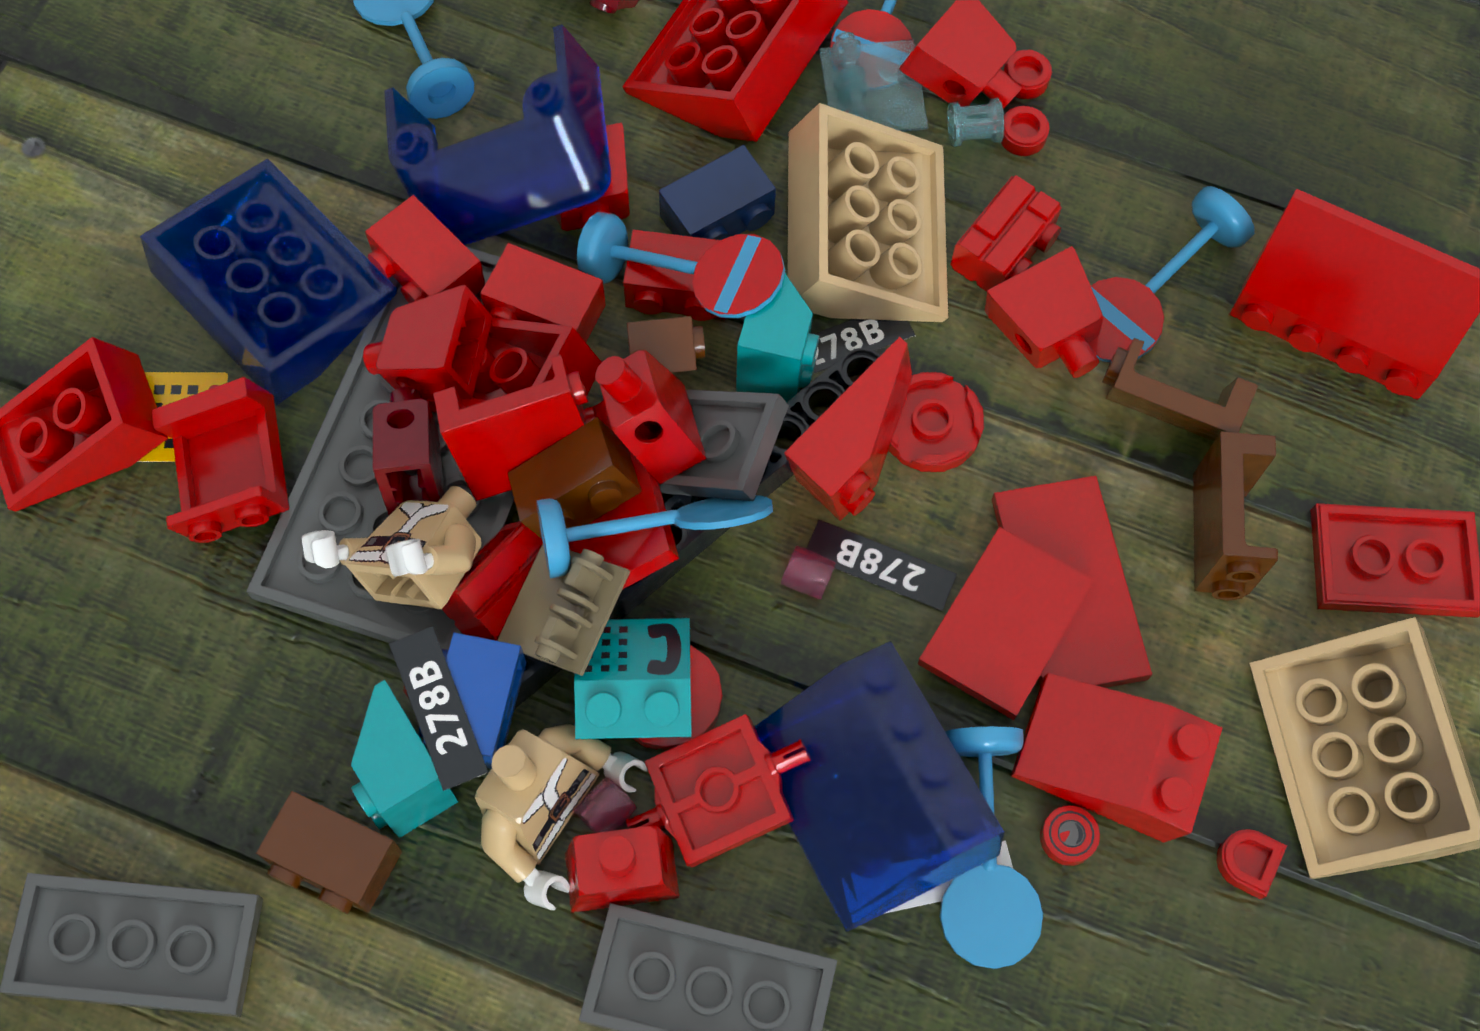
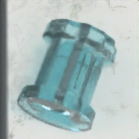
[947,98,1004,147]

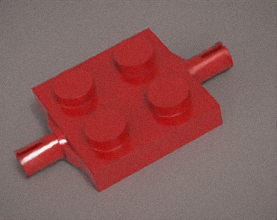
[626,714,811,868]

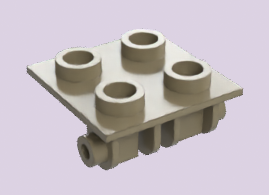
[497,544,630,676]

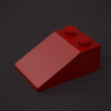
[425,317,602,413]
[0,337,168,511]
[784,337,912,521]
[1011,673,1222,842]

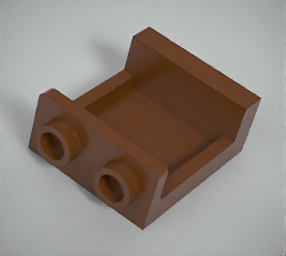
[1102,338,1258,441]
[1193,431,1278,600]

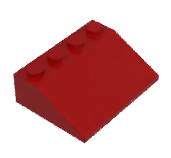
[622,0,849,142]
[1229,189,1480,400]

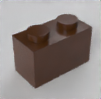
[626,316,705,373]
[508,417,642,539]
[256,791,402,915]

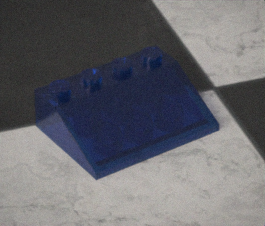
[140,158,397,406]
[754,641,1004,932]

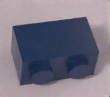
[659,145,776,240]

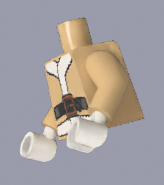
[302,486,481,609]
[475,724,648,910]

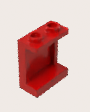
[433,355,597,501]
[152,377,289,543]

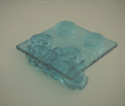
[819,32,928,132]

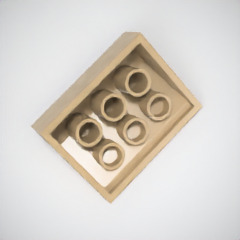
[787,103,948,322]
[1250,617,1480,879]

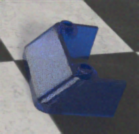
[384,24,611,245]

